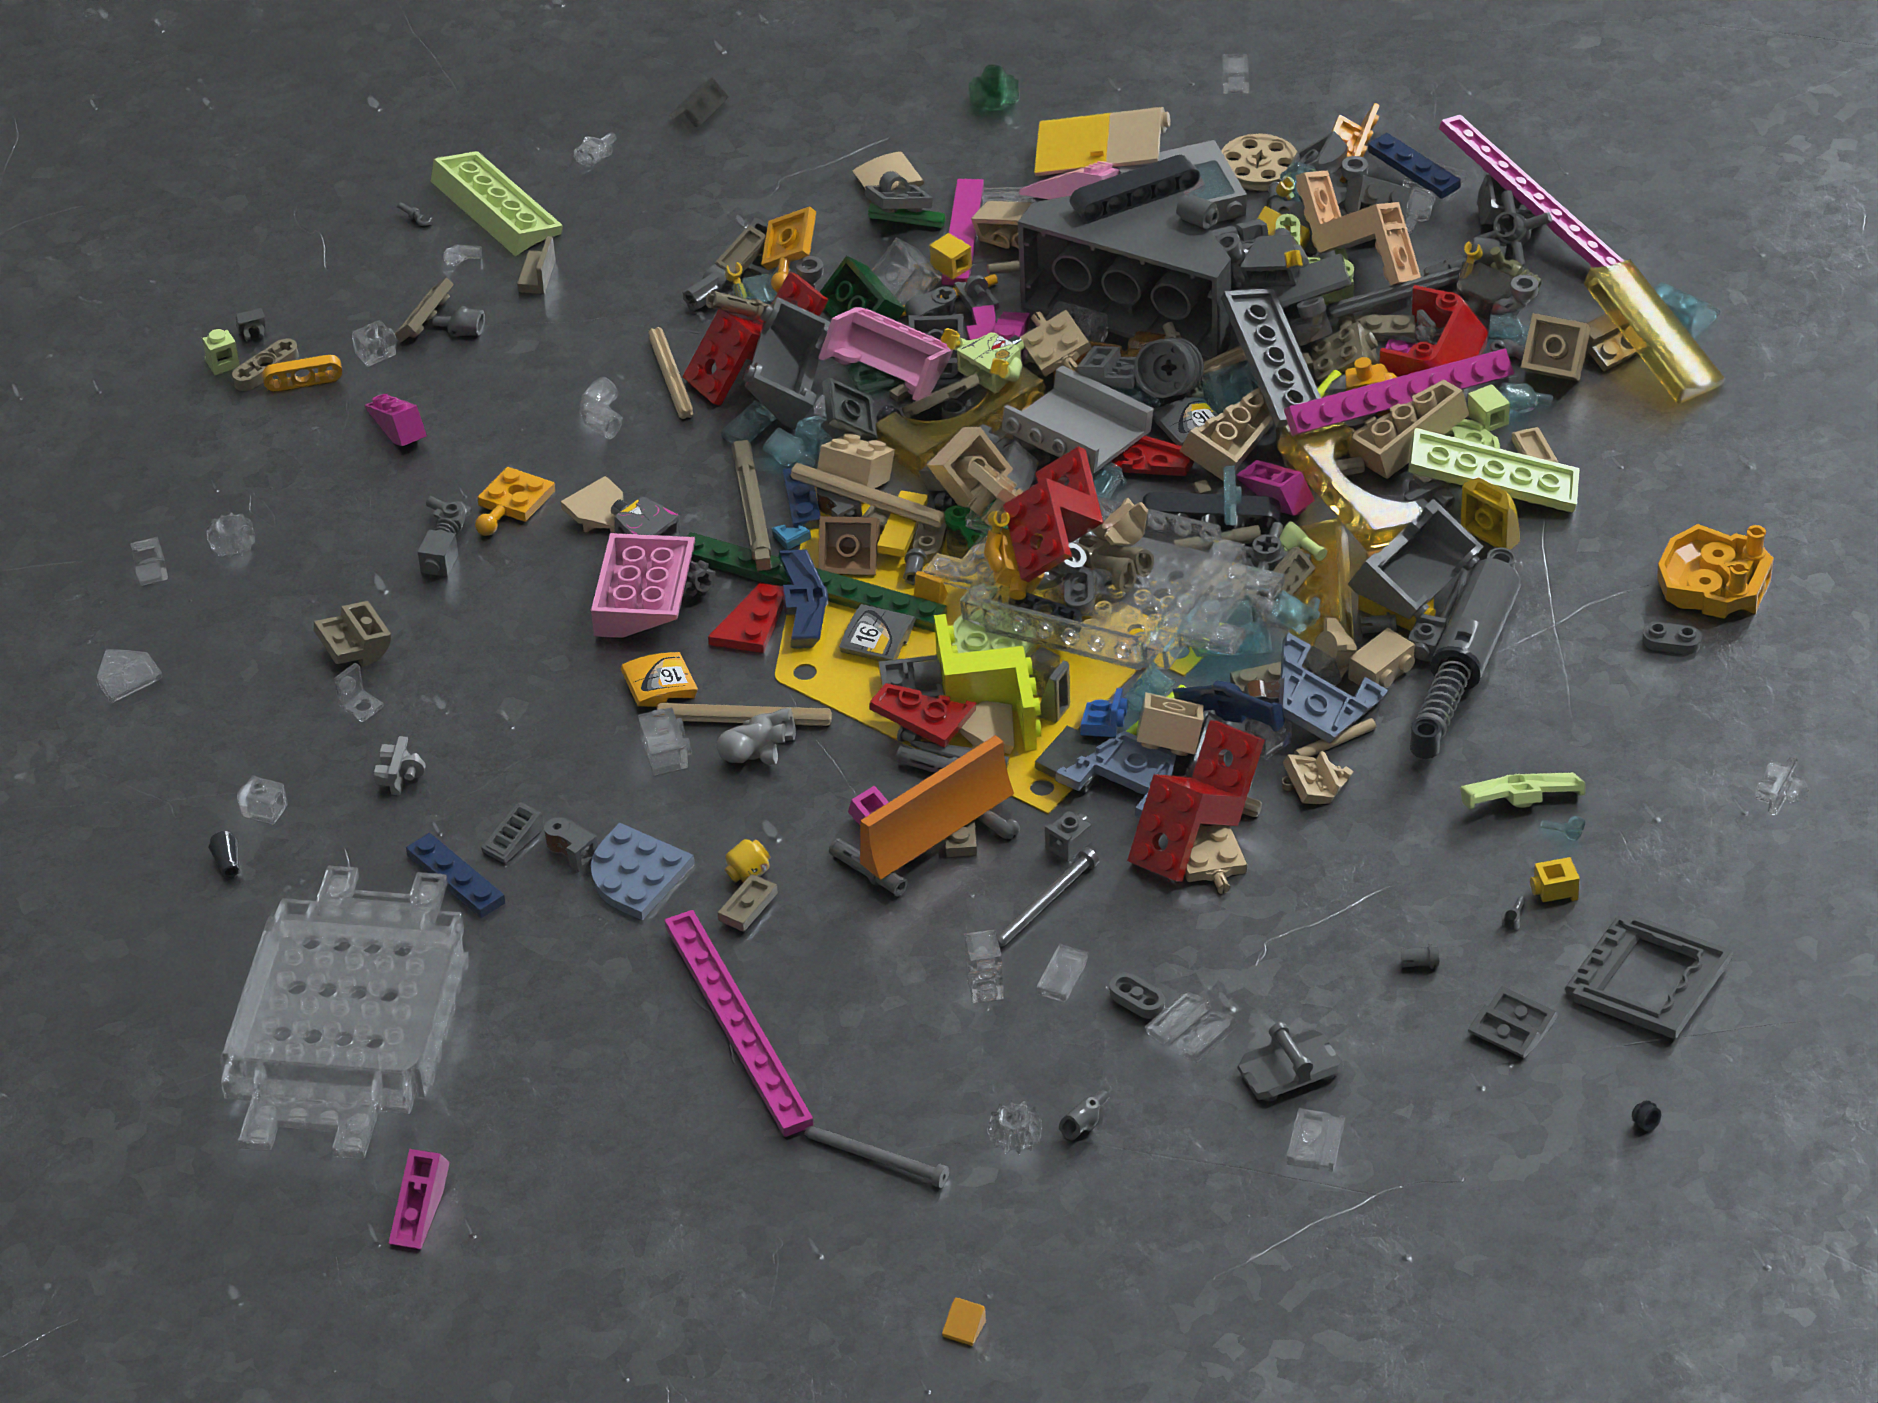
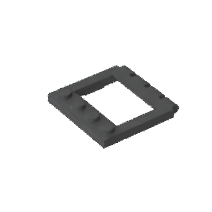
[1565,914,1732,1039]

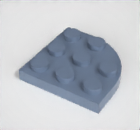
[591,822,695,920]

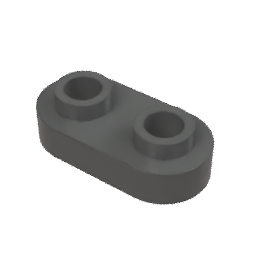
[1064,568,1095,615]
[1642,622,1702,654]
[1109,972,1165,1019]

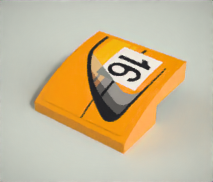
[620,652,698,707]

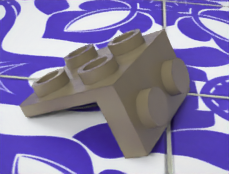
[1311,321,1380,383]

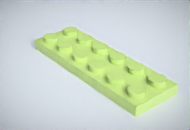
[1408,428,1579,513]

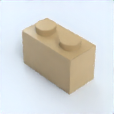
[1348,628,1415,688]

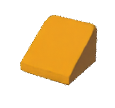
[914,571,948,604]
[942,1298,986,1346]

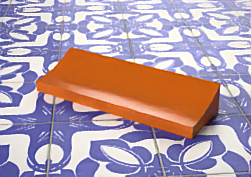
[860,735,1014,880]

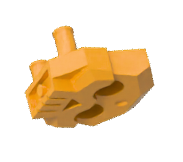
[1657,524,1774,618]

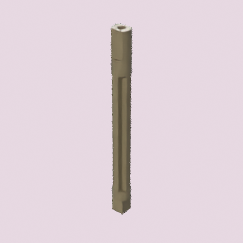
[731,440,772,571]

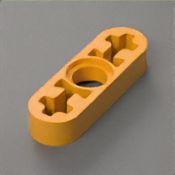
[262,355,342,391]

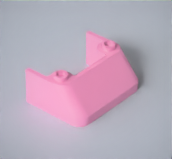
[818,307,953,401]

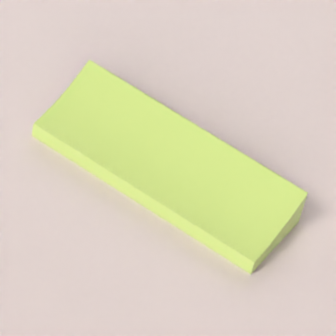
[430,151,563,257]

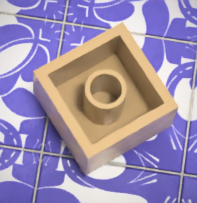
[1521,313,1591,381]
[927,427,1013,507]
[817,433,895,488]
[1136,692,1203,756]

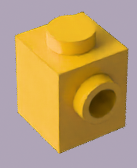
[929,233,972,280]

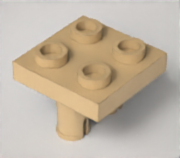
[967,461,1024,527]

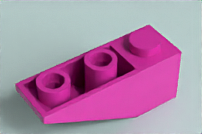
[365,394,427,446]

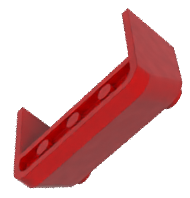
[1379,285,1488,392]

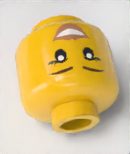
[725,839,771,883]

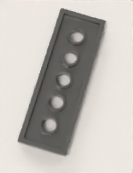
[1221,289,1321,427]

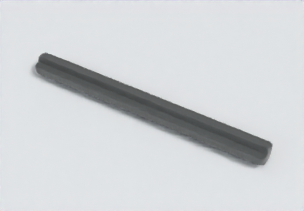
[1326,267,1462,320]

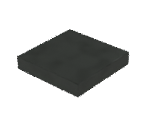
[822,377,877,442]
[1035,725,1102,793]

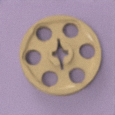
[1220,134,1297,191]

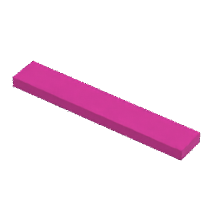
[942,179,984,285]

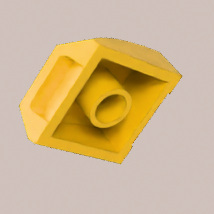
[1461,477,1520,550]

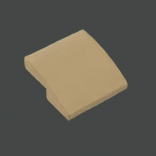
[852,151,924,191]

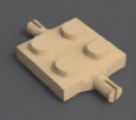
[1020,310,1092,377]
[1185,823,1247,894]

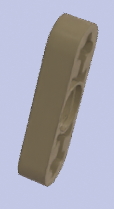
[232,339,299,391]

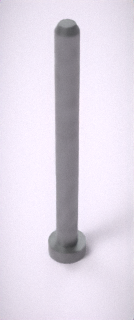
[995,847,1099,947]
[805,1126,949,1188]

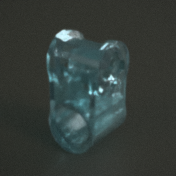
[1124,661,1176,713]

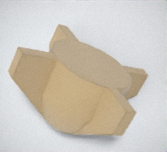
[1092,498,1148,546]
[1307,617,1357,686]

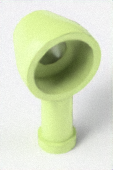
[1279,522,1327,561]

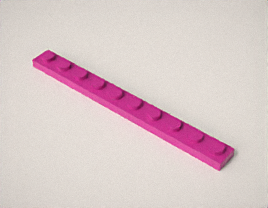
[1438,115,1638,288]
[1283,348,1514,436]
[664,910,814,1137]

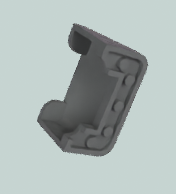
[743,297,831,430]
[1347,499,1484,619]

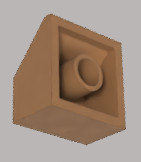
[818,516,880,575]

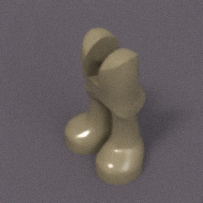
[1074,534,1154,593]

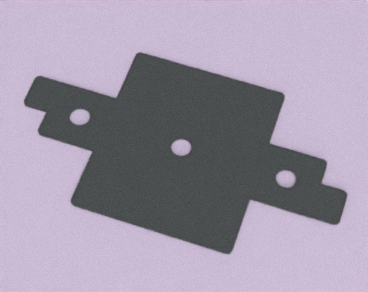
[1380,334,1436,345]

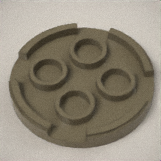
[901,373,980,418]

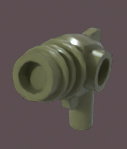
[1490,247,1542,291]

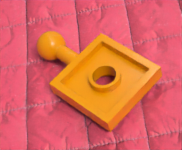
[761,206,816,293]
[475,467,555,536]

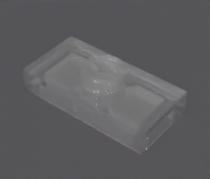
[1036,944,1088,1002]

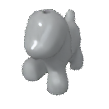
[717,708,796,765]

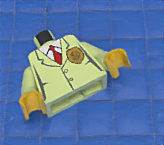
[940,328,1024,393]

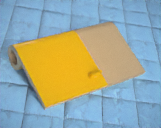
[1034,107,1170,176]

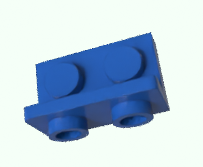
[1080,688,1128,737]

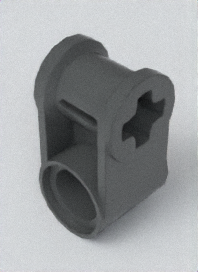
[904,286,958,318]

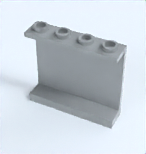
[1002,365,1153,474]

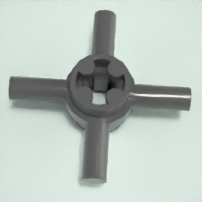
[1477,191,1552,267]
[1224,522,1311,583]

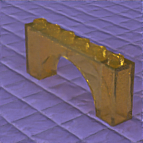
[875,366,1044,477]
[1277,422,1423,552]

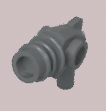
[426,496,472,535]

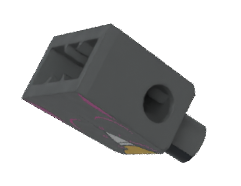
[611,497,680,536]

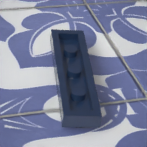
[1368,133,1461,199]
[406,832,505,918]

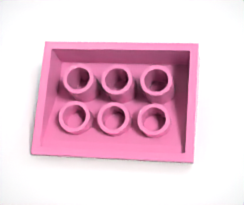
[1019,161,1119,200]
[591,533,695,638]

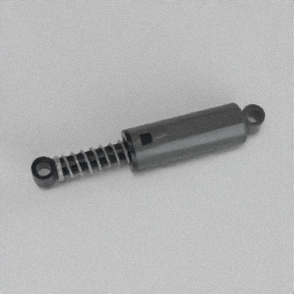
[1410,547,1521,759]

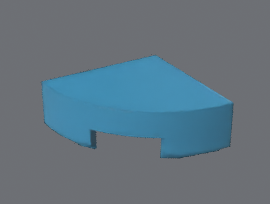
[772,525,811,550]

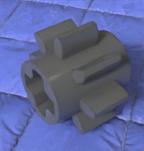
[685,560,716,596]

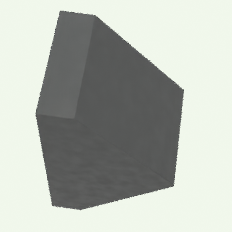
[1018,191,1231,360]

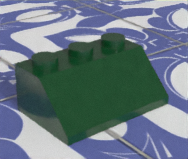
[820,255,906,321]

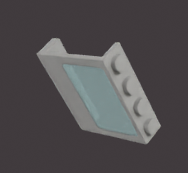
[1115,140,1247,222]

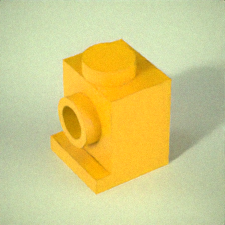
[1530,857,1580,902]

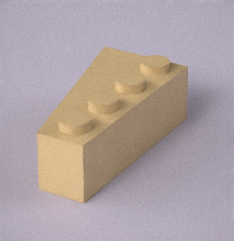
[971,201,1034,249]
[1343,380,1469,479]
[1180,388,1289,482]

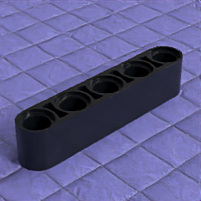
[1069,154,1200,223]
[1142,492,1281,535]

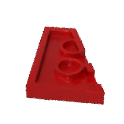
[1098,436,1195,476]
[708,583,784,653]
[869,683,977,748]

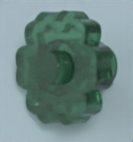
[968,64,1020,111]

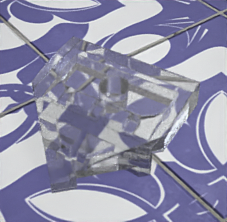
[96,649,162,703]

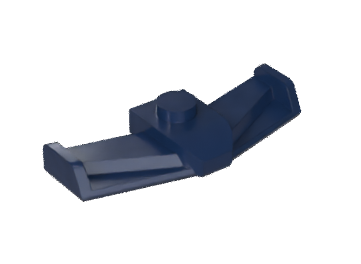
[778,549,829,648]
[1173,680,1285,731]

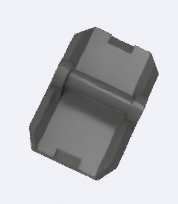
[1237,1022,1344,1101]

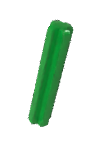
[868,203,945,228]

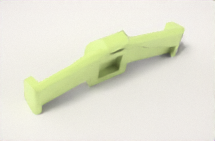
[1460,773,1585,809]

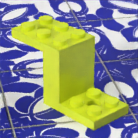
[934,614,1042,751]

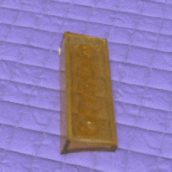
[1584,259,1725,404]
[1288,517,1354,649]

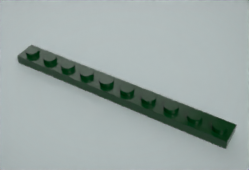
[687,532,947,632]

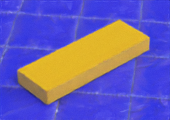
[877,490,928,557]

